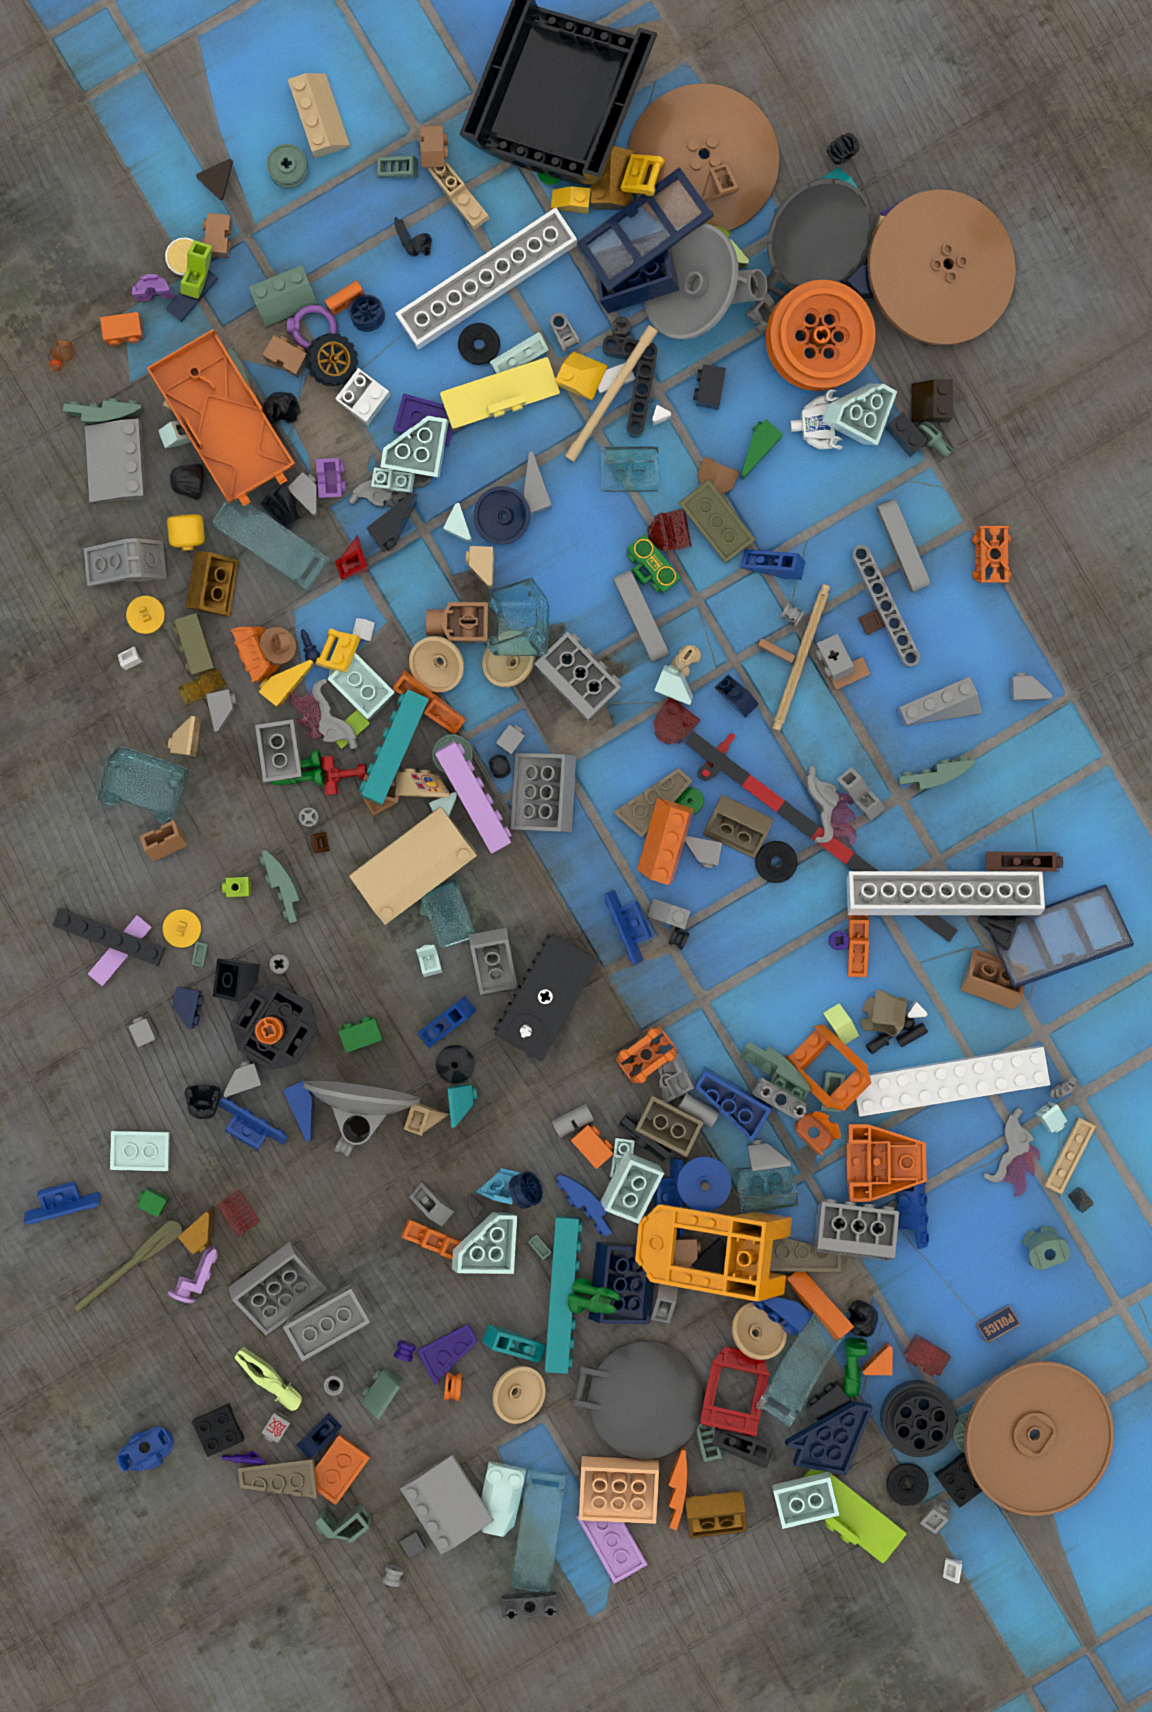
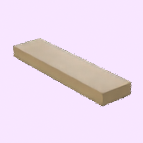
[1044,1117,1096,1195]

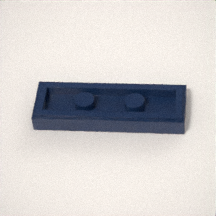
[166,270,218,322]

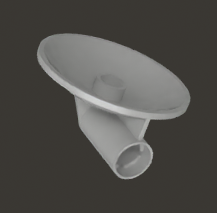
[644,223,767,340]
[303,1080,420,1145]

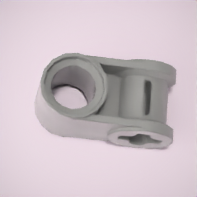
[550,312,580,352]

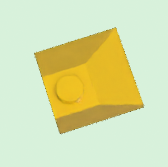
[555,351,608,401]

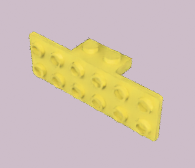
[440,357,560,429]

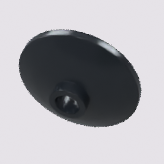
[436,1045,474,1084]

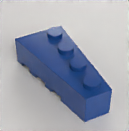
[695,1067,772,1142]

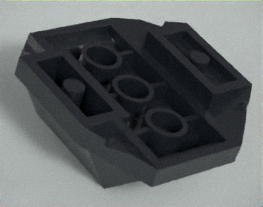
[230,984,317,1070]

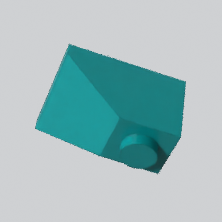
[448,1084,477,1128]

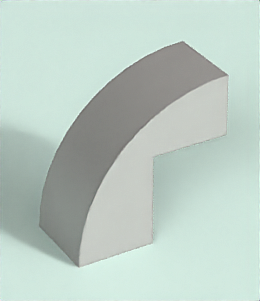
[837,767,885,821]

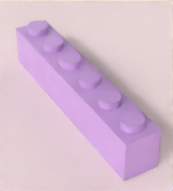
[434,740,512,854]

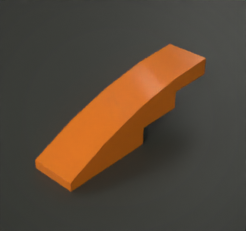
[848,915,869,977]
[401,1218,462,1259]
[668,1446,687,1530]

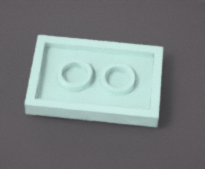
[110,1131,170,1171]

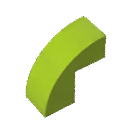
[180,240,212,299]

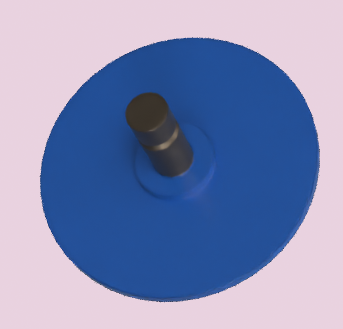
[677,1157,731,1211]

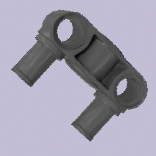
[501,1591,558,1621]

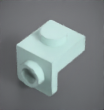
[416,945,442,977]

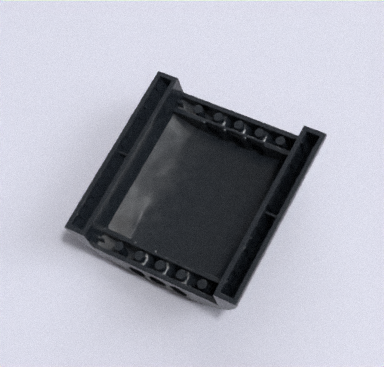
[460,0,657,184]

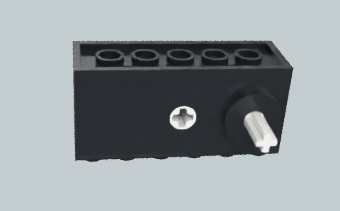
[494,933,599,1062]

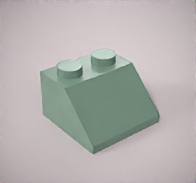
[361,1367,403,1419]

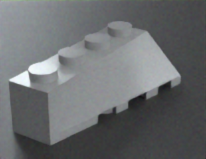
[896,677,982,727]

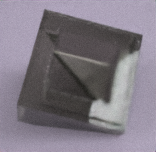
[1068,1187,1094,1213]

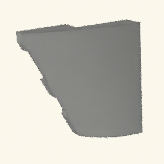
[658,1053,695,1103]

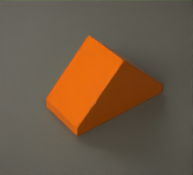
[861,1342,893,1375]

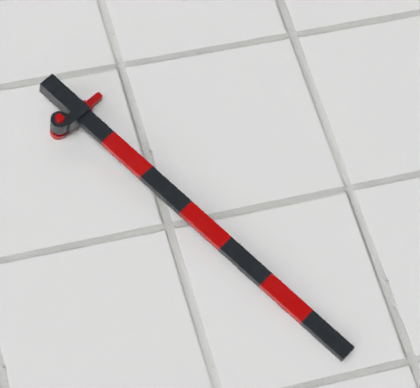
[684,731,958,942]

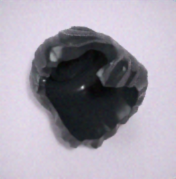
[263,392,301,424]
[170,464,204,500]
[184,1084,221,1120]
[848,1300,878,1337]

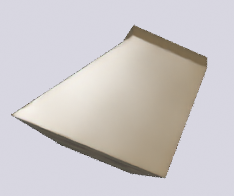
[404,1103,449,1136]

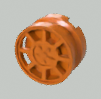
[255,1016,284,1044]
[444,1372,462,1401]

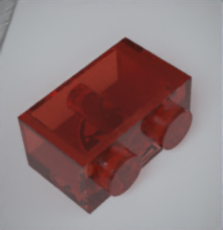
[904,1333,951,1377]

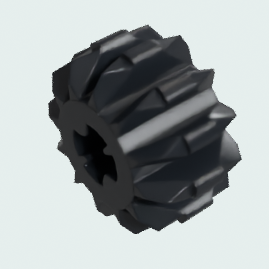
[826,133,860,165]

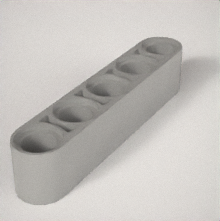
[876,499,930,593]
[613,570,669,663]

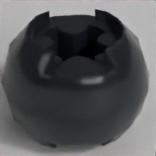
[489,755,511,778]

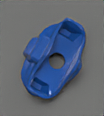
[117,1426,173,1471]

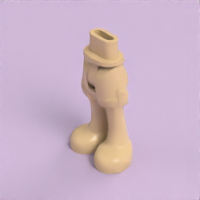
[671,645,701,677]

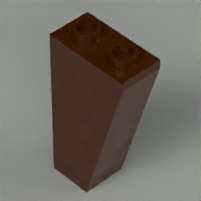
[986,852,1063,872]

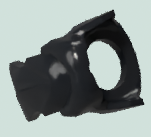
[394,217,432,257]

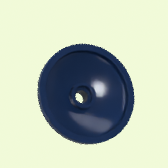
[474,486,531,544]

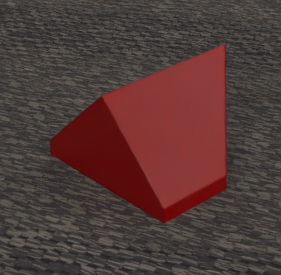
[335,535,369,580]

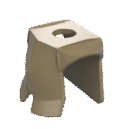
[860,989,907,1037]

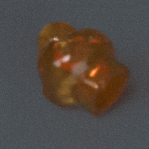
[48,340,74,372]

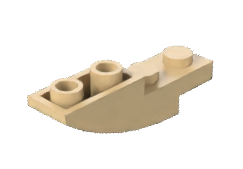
[428,161,490,230]

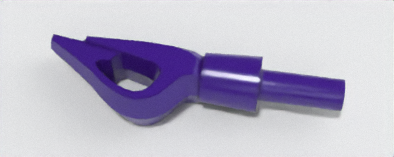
[222,1451,266,1465]

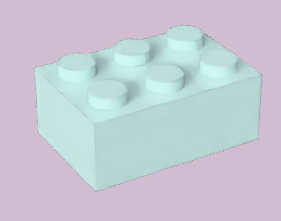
[600,1151,664,1224]
[772,1472,839,1529]

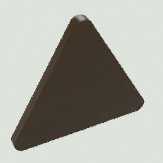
[196,159,233,200]

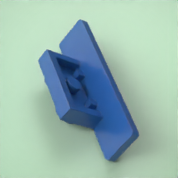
[604,890,652,965]
[218,1097,288,1151]
[654,1158,685,1237]
[24,1181,101,1225]
[896,1182,929,1249]

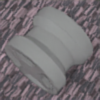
[299,807,320,827]
[334,1135,354,1157]
[382,1565,404,1587]

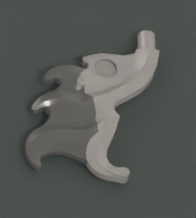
[348,470,432,508]

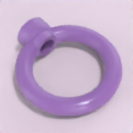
[287,305,337,350]

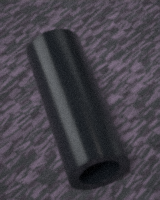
[896,1023,928,1048]

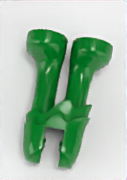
[270,749,325,786]
[568,1277,621,1314]
[843,1337,869,1397]

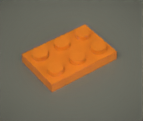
[315,1434,370,1505]

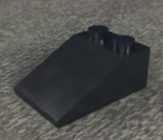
[366,493,417,552]

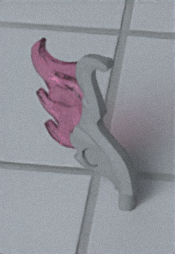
[290,679,358,750]
[806,767,857,846]
[983,1107,1040,1197]

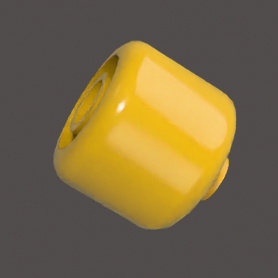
[167,514,205,551]

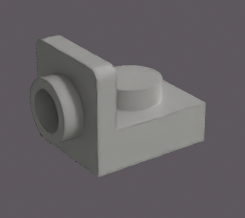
[920,1498,951,1534]

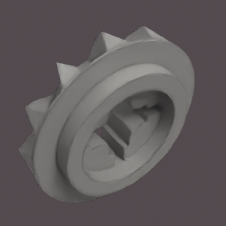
[1049,1077,1078,1099]

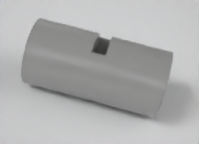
[677,1093,720,1128]
[552,1103,594,1138]
[324,1368,347,1396]

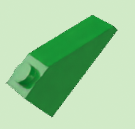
[740,419,783,480]

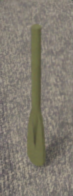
[74,1220,182,1312]

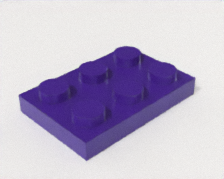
[393,393,454,447]

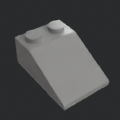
[255,719,302,782]
[469,928,518,995]

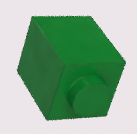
[137,1187,169,1218]

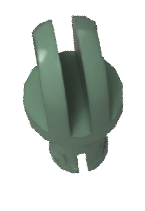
[918,421,954,458]

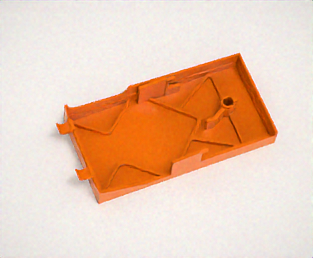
[147,329,295,506]

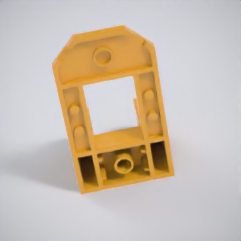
[635,1204,792,1302]

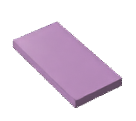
[576,1514,648,1584]

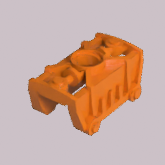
[972,526,1011,583]
[230,626,281,683]
[615,1026,678,1084]

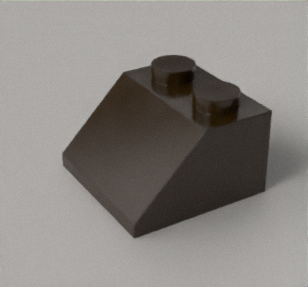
[911,379,953,422]

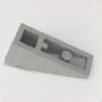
[524,451,552,515]

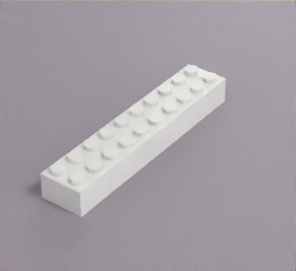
[395,208,577,350]
[846,871,1045,915]
[855,1046,1050,1116]

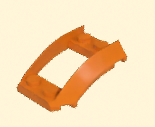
[785,1024,871,1111]

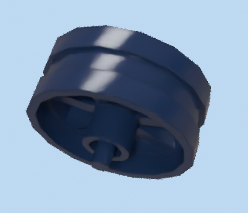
[349,295,385,332]
[509,1171,543,1209]

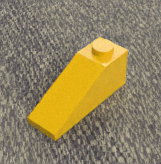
[259,660,315,708]

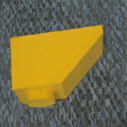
[551,186,591,214]

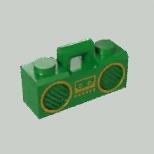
[626,534,681,594]

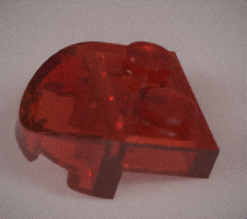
[648,509,692,551]
[653,697,700,745]

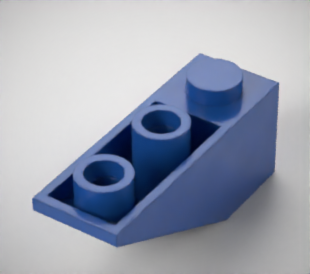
[751,1297,813,1336]

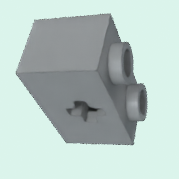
[815,634,854,682]

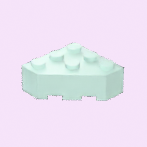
[822,383,897,445]
[380,416,449,478]
[452,1212,517,1274]

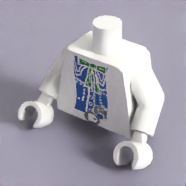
[790,390,843,450]

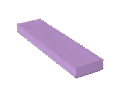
[88,915,152,986]

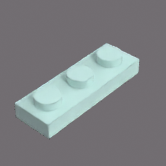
[490,332,549,374]

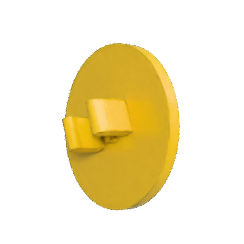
[126,596,165,634]
[163,909,201,948]

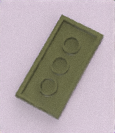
[678,479,756,563]

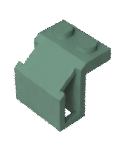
[315,1503,373,1543]

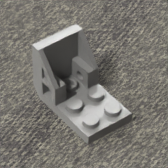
[84,538,167,587]

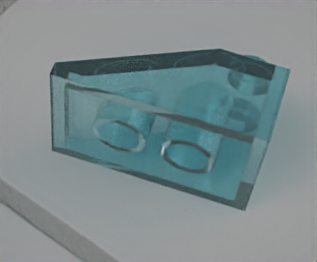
[422,878,476,949]

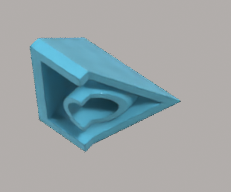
[476,1168,519,1205]

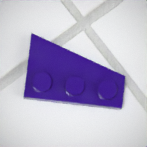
[417,1323,478,1385]

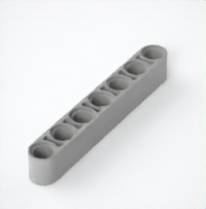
[851,545,920,668]

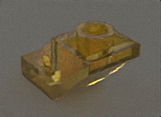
[178,669,227,705]

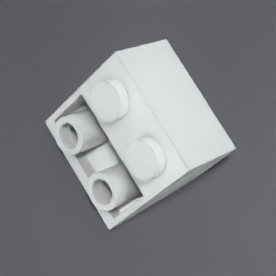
[335,368,391,426]

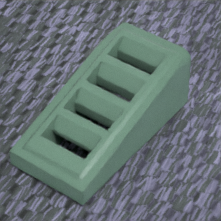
[377,155,418,178]
[696,1423,723,1463]

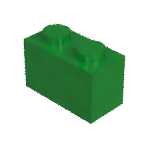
[338,1016,384,1053]

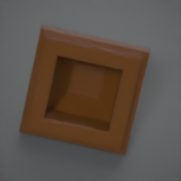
[310,832,330,854]

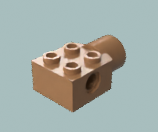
[426,602,489,643]

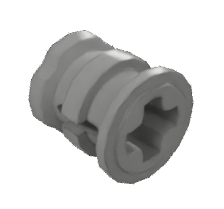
[780,603,805,628]
[270,955,290,974]

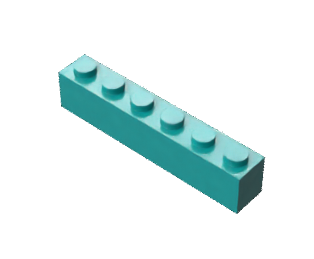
[359,689,429,806]

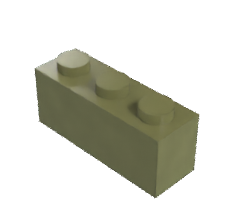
[173,613,216,676]

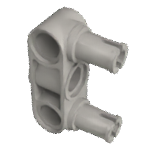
[751,1077,809,1121]

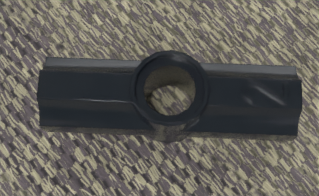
[618,1112,672,1162]

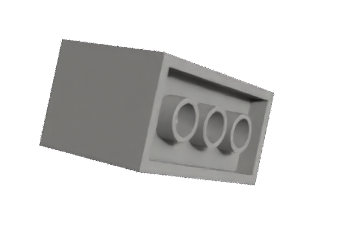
[534,632,621,722]
[813,1199,899,1261]
[283,1281,374,1361]

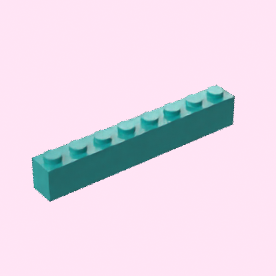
[545,1215,582,1374]

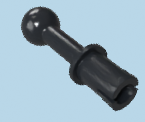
[866,1015,915,1054]

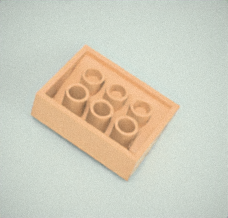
[579,1456,659,1524]

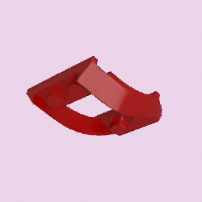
[700,1347,770,1436]

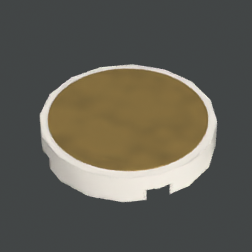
[165,237,194,277]

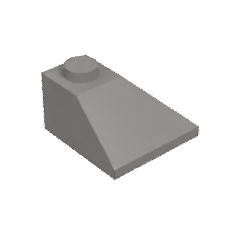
[747,1139,791,1171]

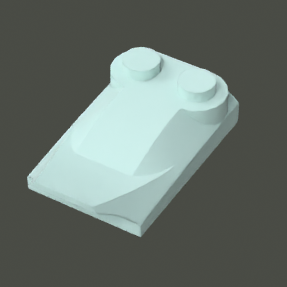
[328,653,395,720]
[481,1461,526,1537]

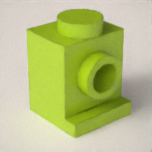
[222,877,251,897]

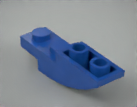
[556,1173,612,1237]

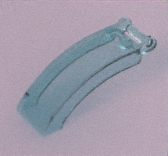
[211,499,331,591]
[756,1311,852,1428]
[511,1468,566,1593]

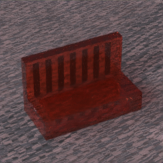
[217,1190,260,1237]

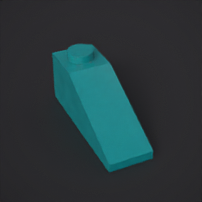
[482,1324,546,1363]

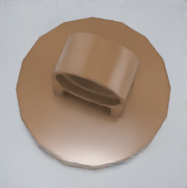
[258,627,296,666]

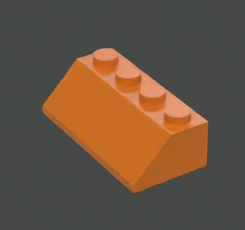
[637,797,694,885]

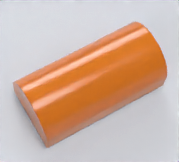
[324,280,365,316]

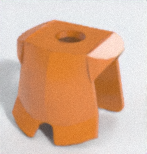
[795,1111,841,1156]

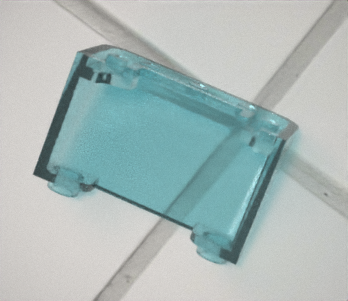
[487,577,549,656]
[97,747,189,824]

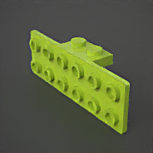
[804,1469,906,1563]

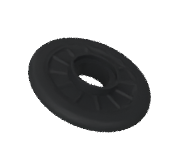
[458,323,500,365]
[755,841,797,883]
[887,1463,929,1506]

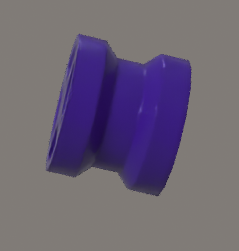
[829,931,849,950]
[394,1340,416,1362]

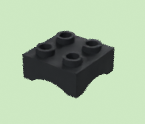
[692,1237,727,1274]
[192,1403,245,1457]
[934,1452,982,1508]

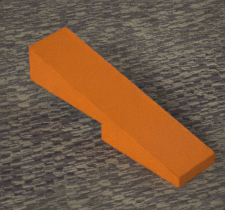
[392,670,466,734]
[786,1272,854,1341]

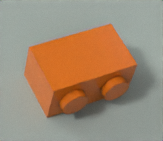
[100,312,145,346]
[571,1124,614,1169]

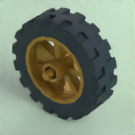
[305,333,358,386]

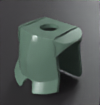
[1022,1226,1070,1270]

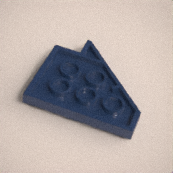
[785,1401,873,1475]

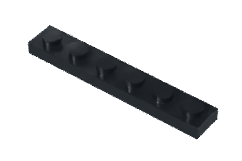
[52,908,166,966]

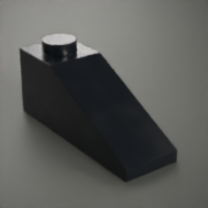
[711,1428,773,1469]

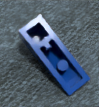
[741,549,805,580]
[417,996,477,1048]
[283,1079,314,1142]

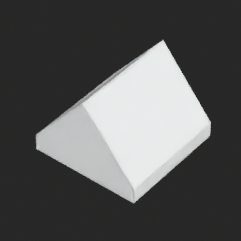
[652,405,671,425]
[353,618,375,642]
[118,647,142,671]
[906,1001,927,1018]
[943,1558,962,1584]

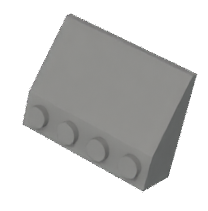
[85,419,147,503]
[511,753,576,833]
[228,1242,327,1335]
[400,1454,494,1554]

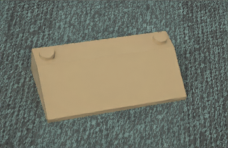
[349,806,477,925]

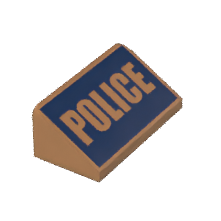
[976,1305,1021,1343]

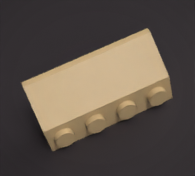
[288,73,350,159]

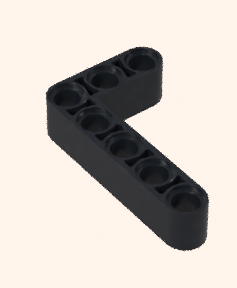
[602,335,657,438]

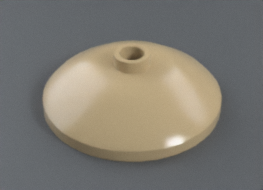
[482,632,535,688]
[409,636,464,692]
[732,1302,787,1360]
[492,1366,546,1424]

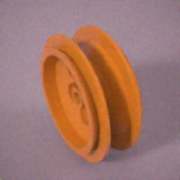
[765,280,876,391]

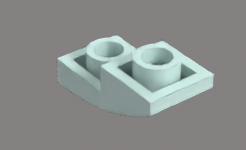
[371,468,415,493]
[610,1138,635,1177]

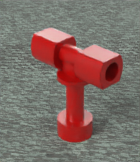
[321,756,367,795]

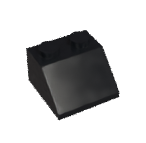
[213,958,260,1002]

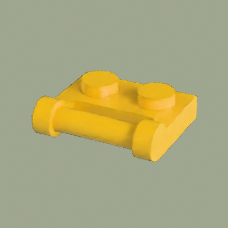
[621,154,665,196]
[315,629,361,673]

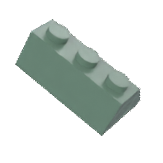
[249,265,318,328]

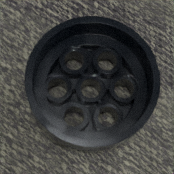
[880,1380,956,1457]

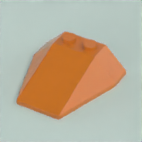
[846,1124,927,1202]

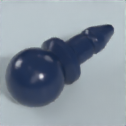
[301,629,320,664]

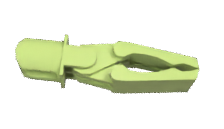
[235,1347,302,1411]

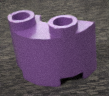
[132,274,175,302]
[316,458,346,498]

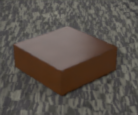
[858,610,884,636]

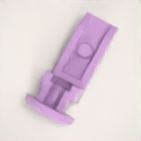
[168,1244,218,1303]

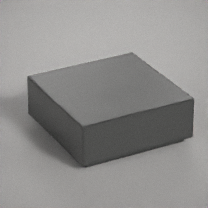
[399,1530,426,1558]

